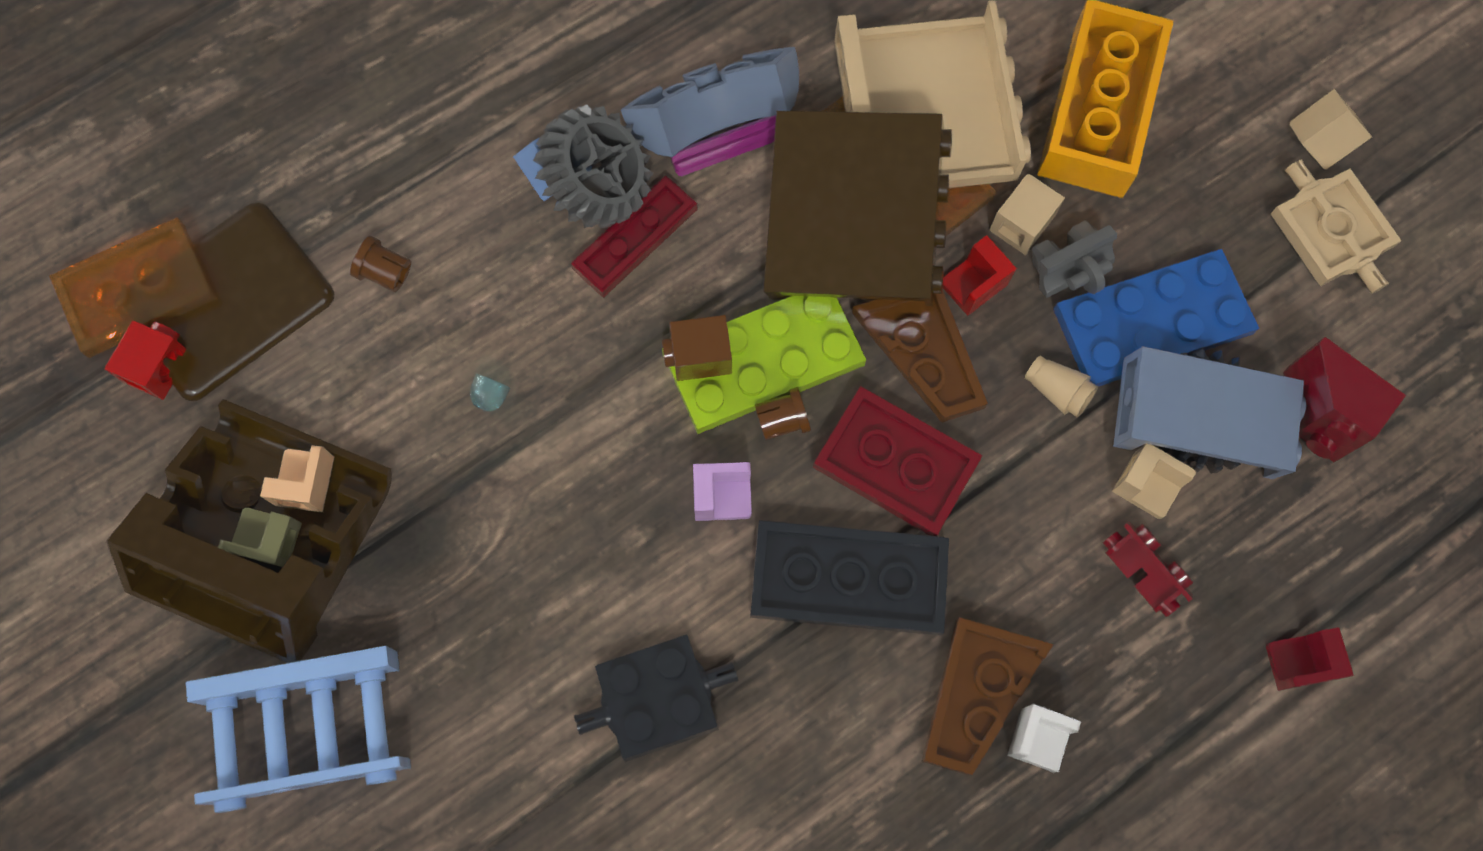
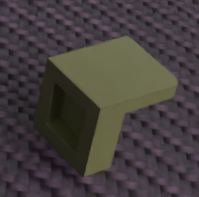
[218,508,302,568]

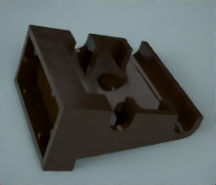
[106,399,392,663]

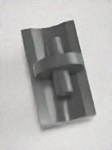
[1032,220,1117,298]

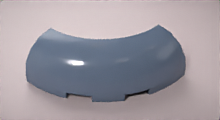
[621,47,799,157]

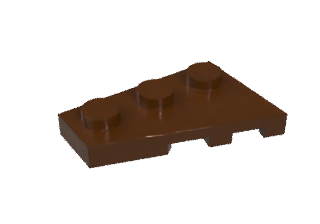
[852,290,988,423]

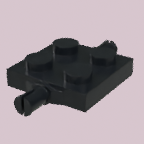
[574,634,738,762]

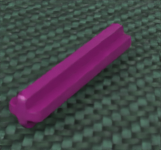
[671,116,776,176]

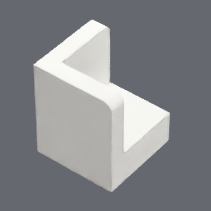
[1007,704,1081,773]

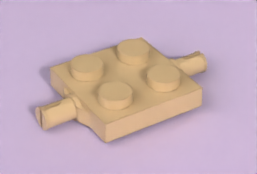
[1271,159,1402,294]

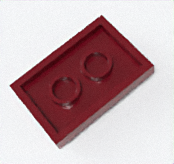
[813,386,982,536]

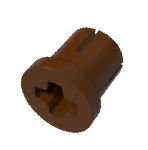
[350,236,411,292]
[755,387,811,440]

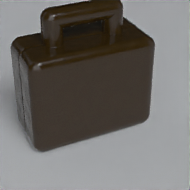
[116,203,334,401]

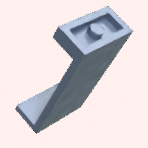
[1113,346,1306,479]

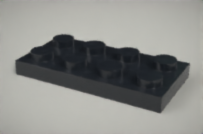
[750,520,949,636]

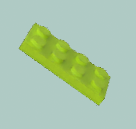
[662,296,866,434]

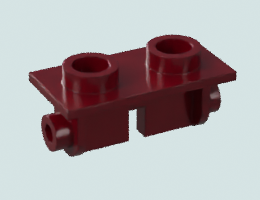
[1102,521,1194,617]

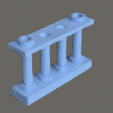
[186,646,411,813]

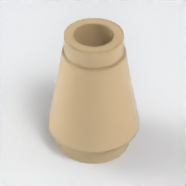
[1025,356,1098,417]

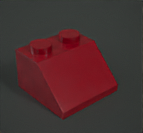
[1283,337,1406,462]

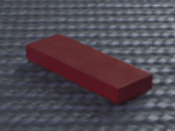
[571,175,698,298]

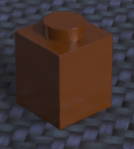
[662,315,732,381]

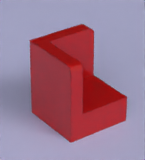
[943,235,1017,316]

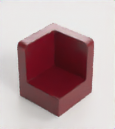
[1266,627,1354,691]

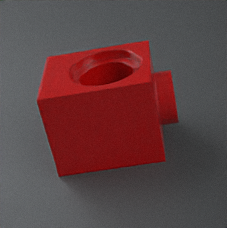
[104,320,186,401]

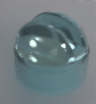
[470,373,510,411]

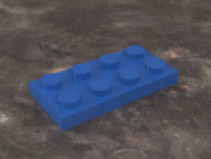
[1053,249,1259,387]

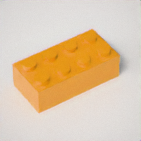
[1037,0,1174,198]

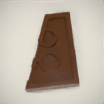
[921,617,1054,776]

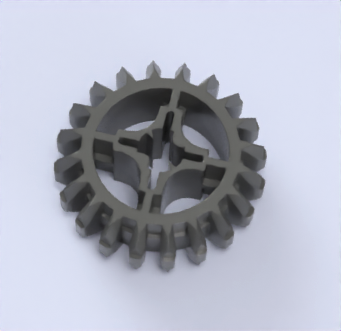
[533,104,654,228]

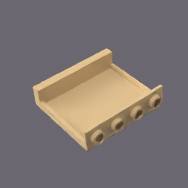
[834,0,1031,188]

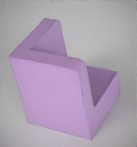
[693,462,752,521]

